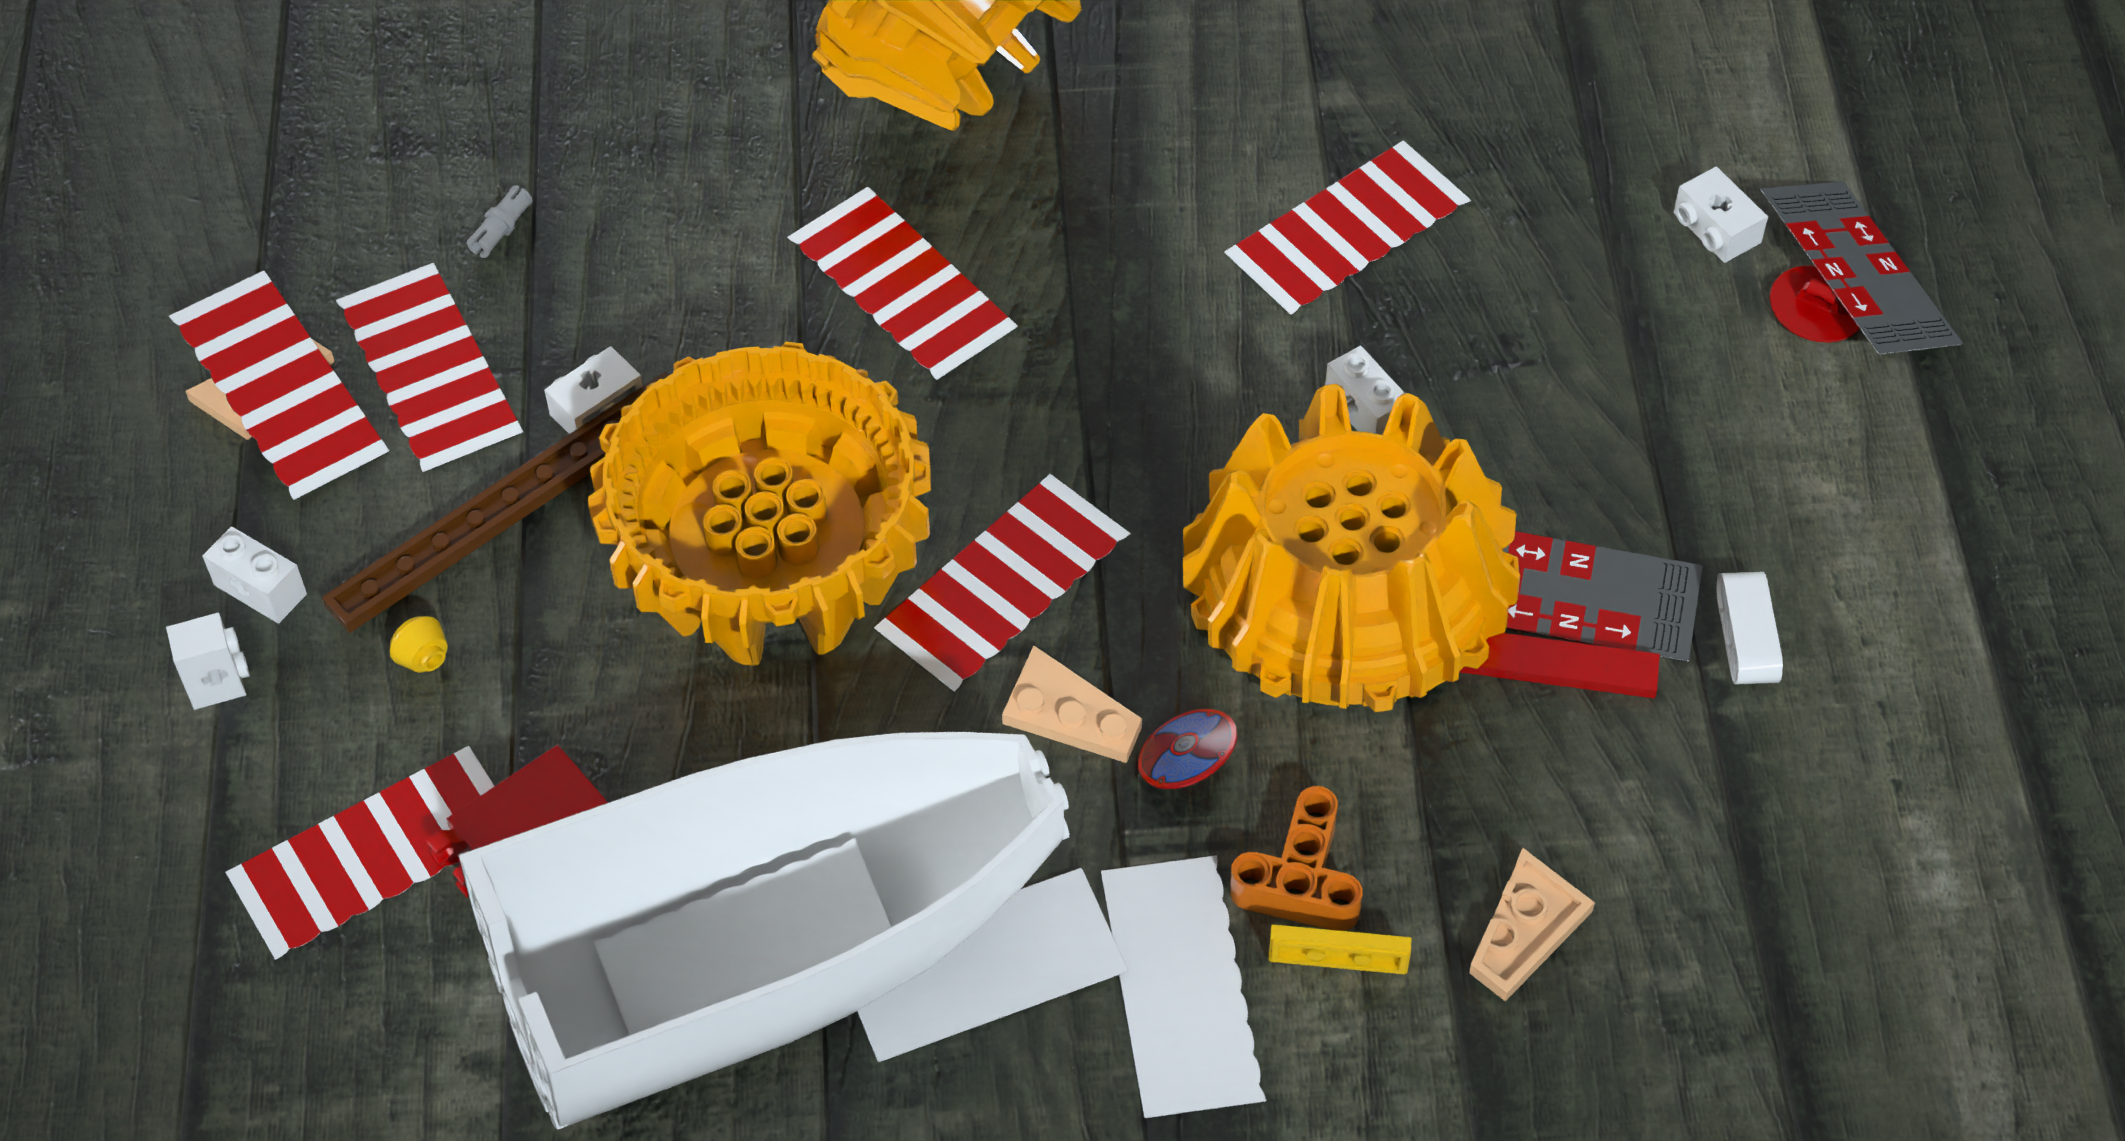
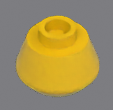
[390,616,448,673]

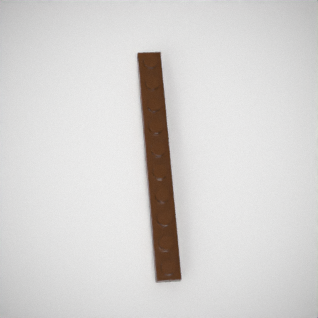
[322,371,669,633]

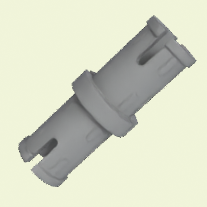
[467,186,533,258]

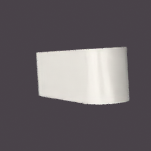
[1717,572,1783,684]

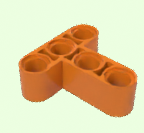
[1230,786,1362,931]

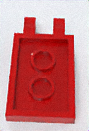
[426,744,608,898]

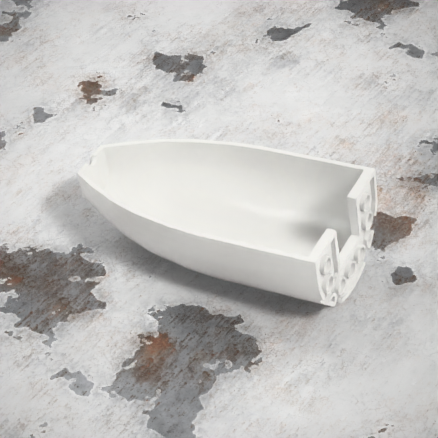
[459,732,1069,1130]

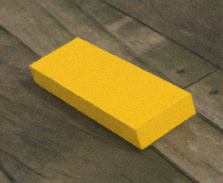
[1268,924,1412,975]

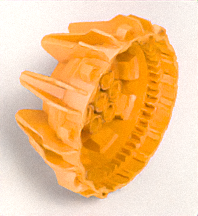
[812,0,1082,131]
[588,342,931,666]
[1183,384,1520,712]

